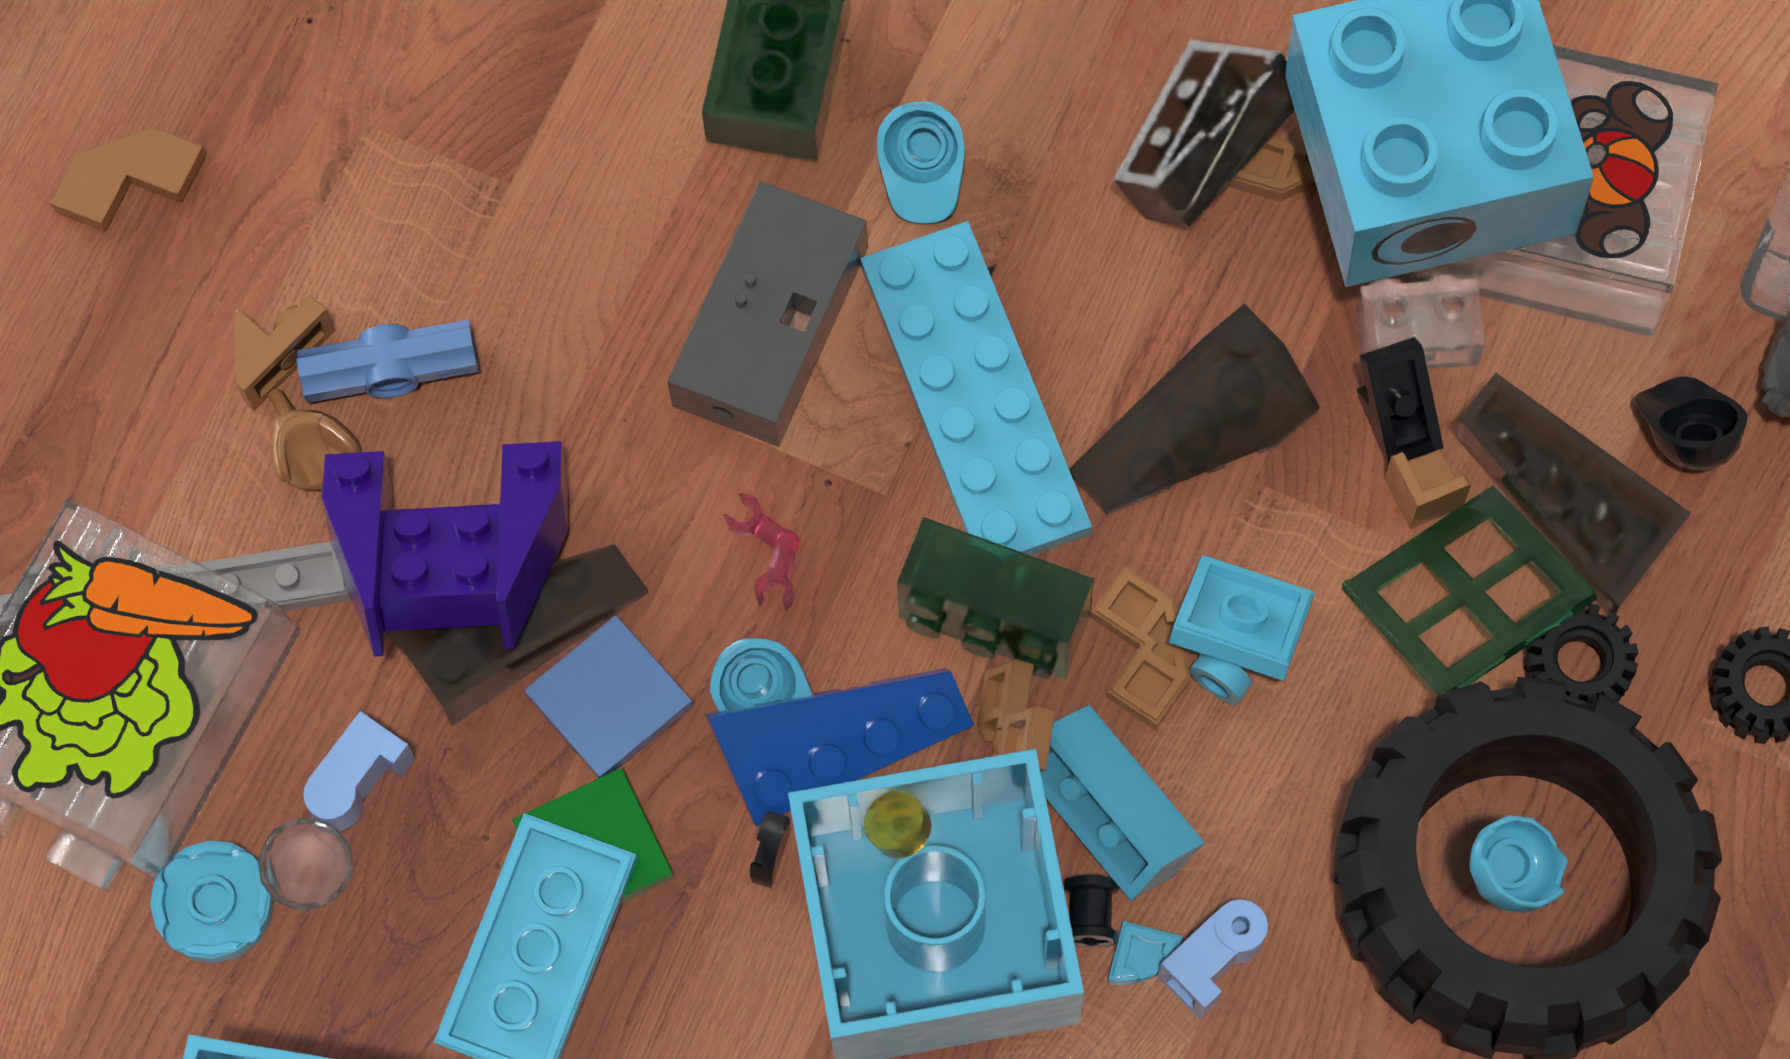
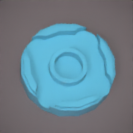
[150,840,275,963]

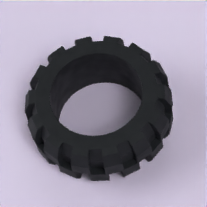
[1333,677,1723,1059]

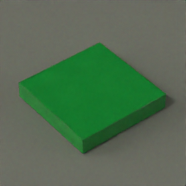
[512,768,674,903]

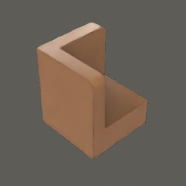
[1385,449,1471,530]

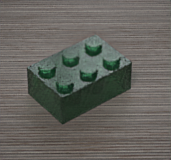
[702,0,851,160]
[897,517,1094,679]

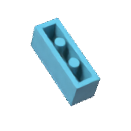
[1041,705,1205,901]

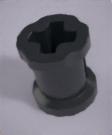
[1064,875,1118,948]

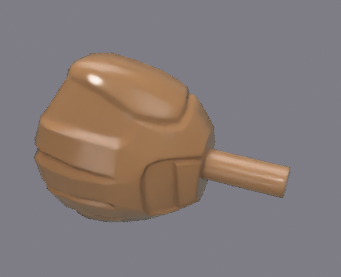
[268,388,360,490]

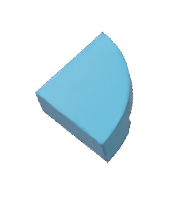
[1108,921,1183,986]

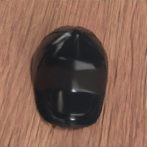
[1634,376,1747,471]

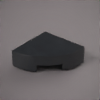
[750,811,790,888]

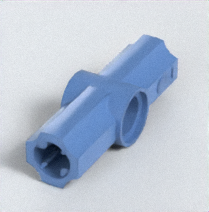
[296,320,479,403]

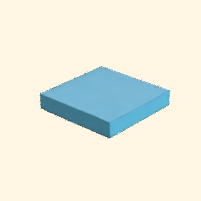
[1169,555,1315,681]

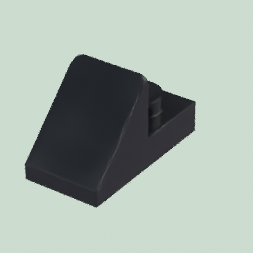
[1357,337,1444,465]

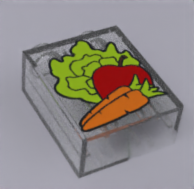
[0,498,301,893]

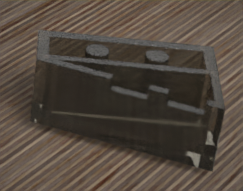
[1113,39,1295,226]

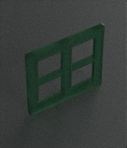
[1342,485,1597,696]

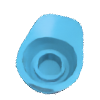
[877,101,965,224]
[710,638,813,712]

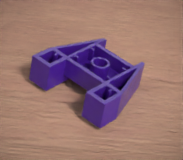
[321,441,569,657]

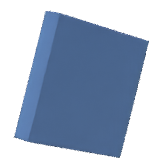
[524,615,693,778]

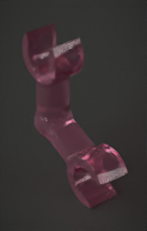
[724,493,800,611]

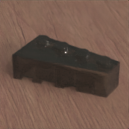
[1456,372,1691,615]

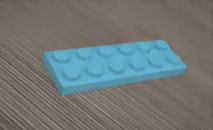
[860,221,1092,573]

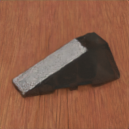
[1069,303,1320,515]
[386,544,648,726]

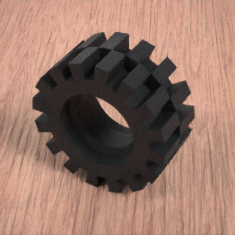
[1523,603,1638,704]
[1708,627,1790,744]

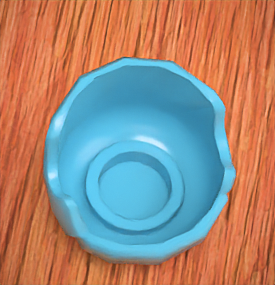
[1470,815,1568,913]

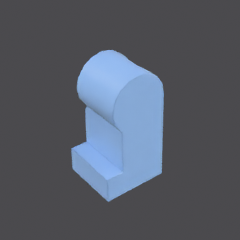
[303,711,415,831]
[1157,899,1268,1020]

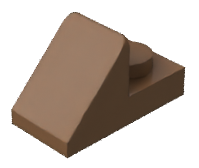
[235,295,335,411]

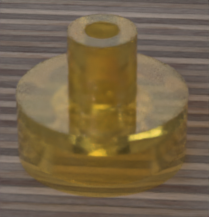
[864,791,932,859]

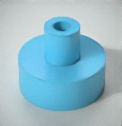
[1189,654,1253,705]

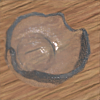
[258,817,354,911]

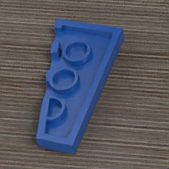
[705,668,974,826]

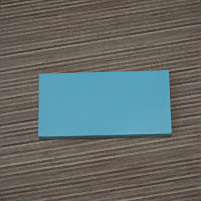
[433,813,639,1059]

